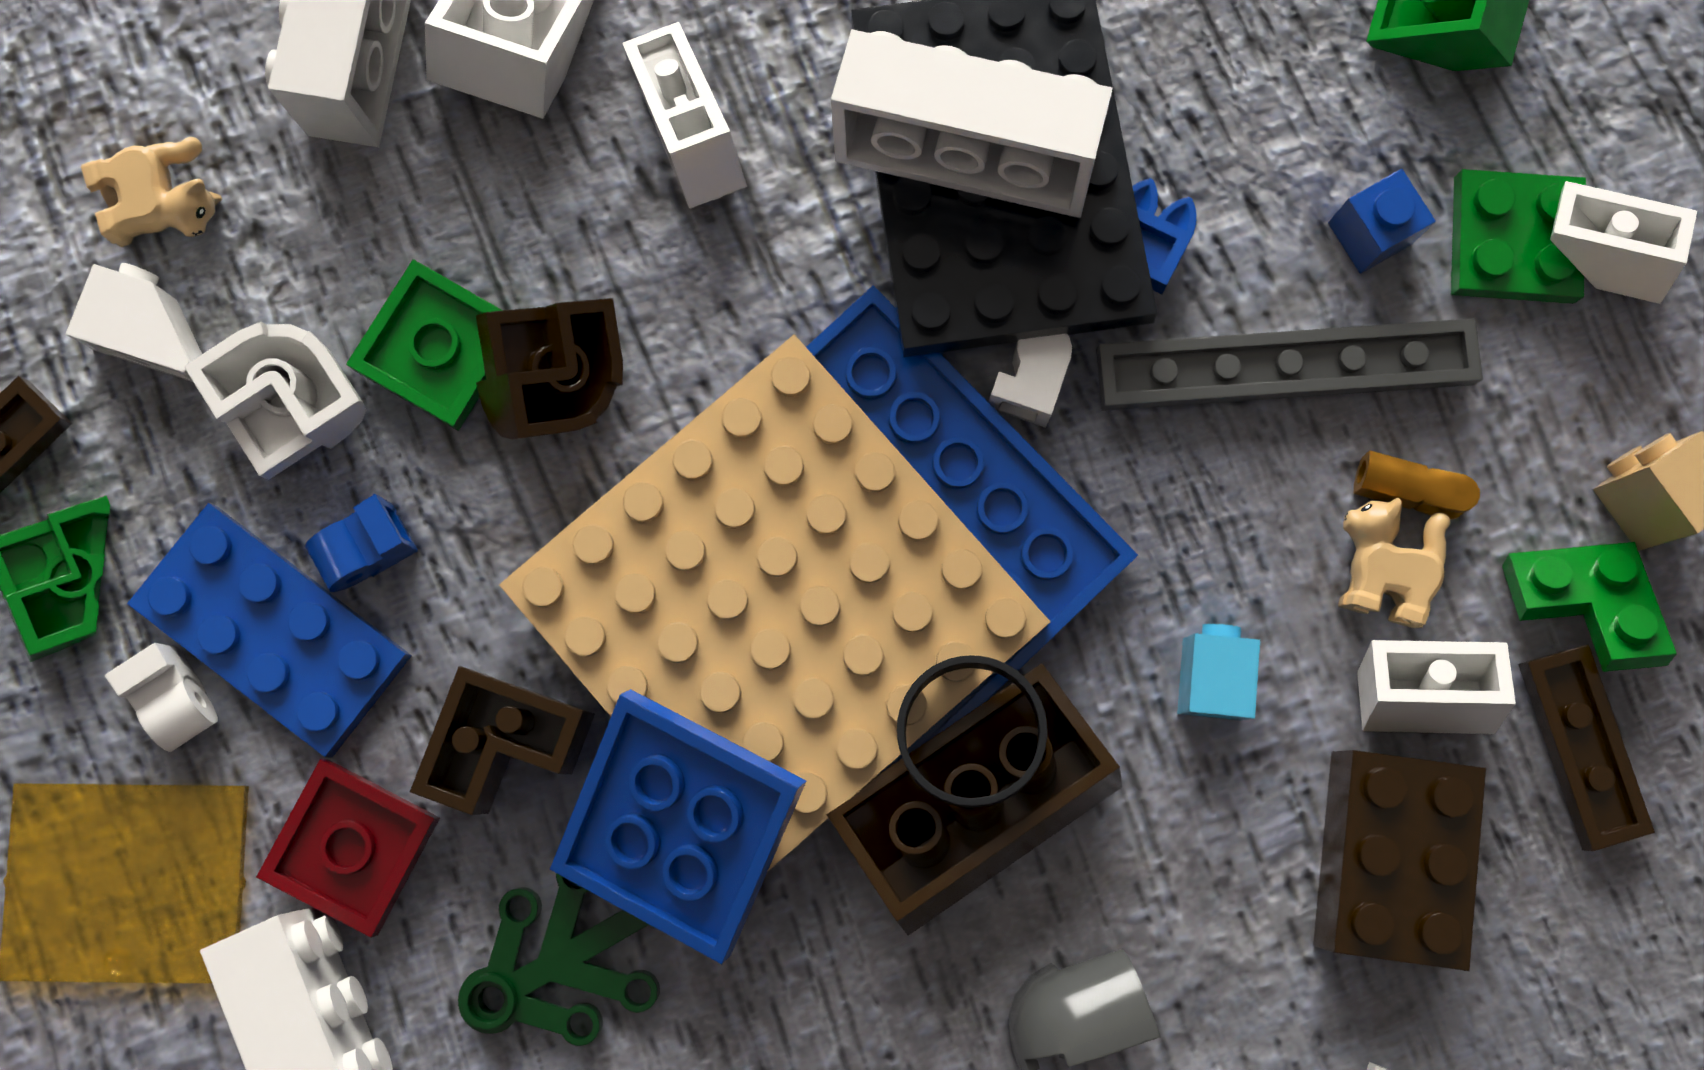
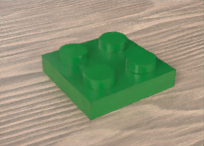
[1451,169,1586,304]
[346,259,503,431]

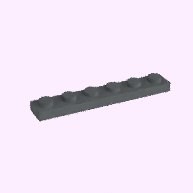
[1096,318,1483,411]

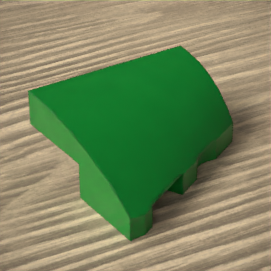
[0,495,111,662]

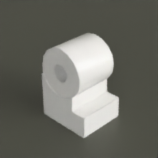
[989,334,1072,428]
[104,643,218,752]

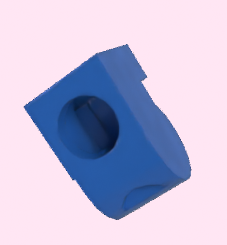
[305,494,418,592]

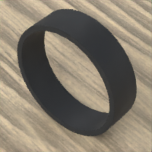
[897,655,1047,808]

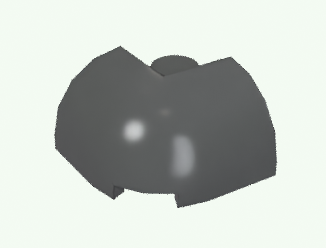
[1008,949,1161,1070]

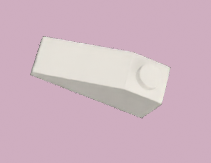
[622,22,747,209]

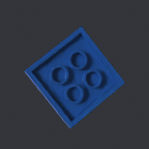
[550,689,807,965]

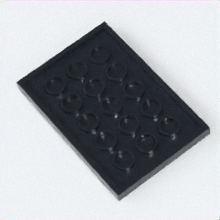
[851,0,1157,357]

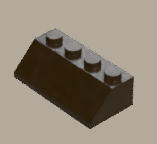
[826,663,1122,936]

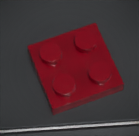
[256,759,440,938]

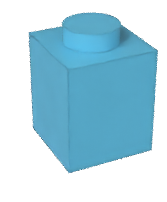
[1177,624,1260,721]

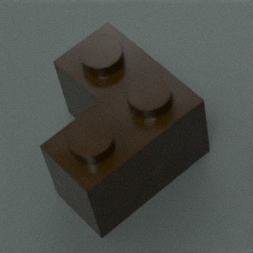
[410,666,595,815]

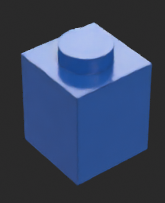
[1328,169,1436,274]

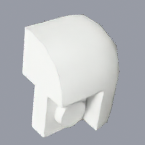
[184,322,367,480]

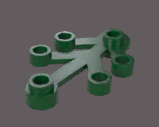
[458,873,660,1046]

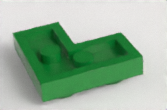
[1502,542,1677,672]

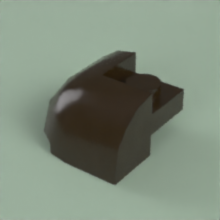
[476,298,623,440]

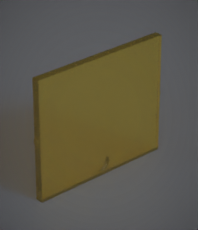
[0,783,249,983]

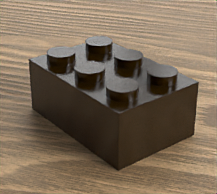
[1313,750,1486,971]

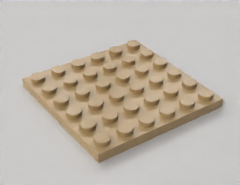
[499,334,1050,871]

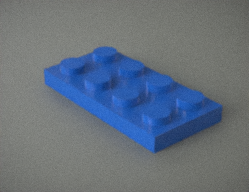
[127,503,412,758]

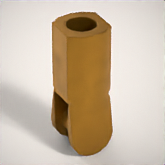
[1354,450,1480,520]

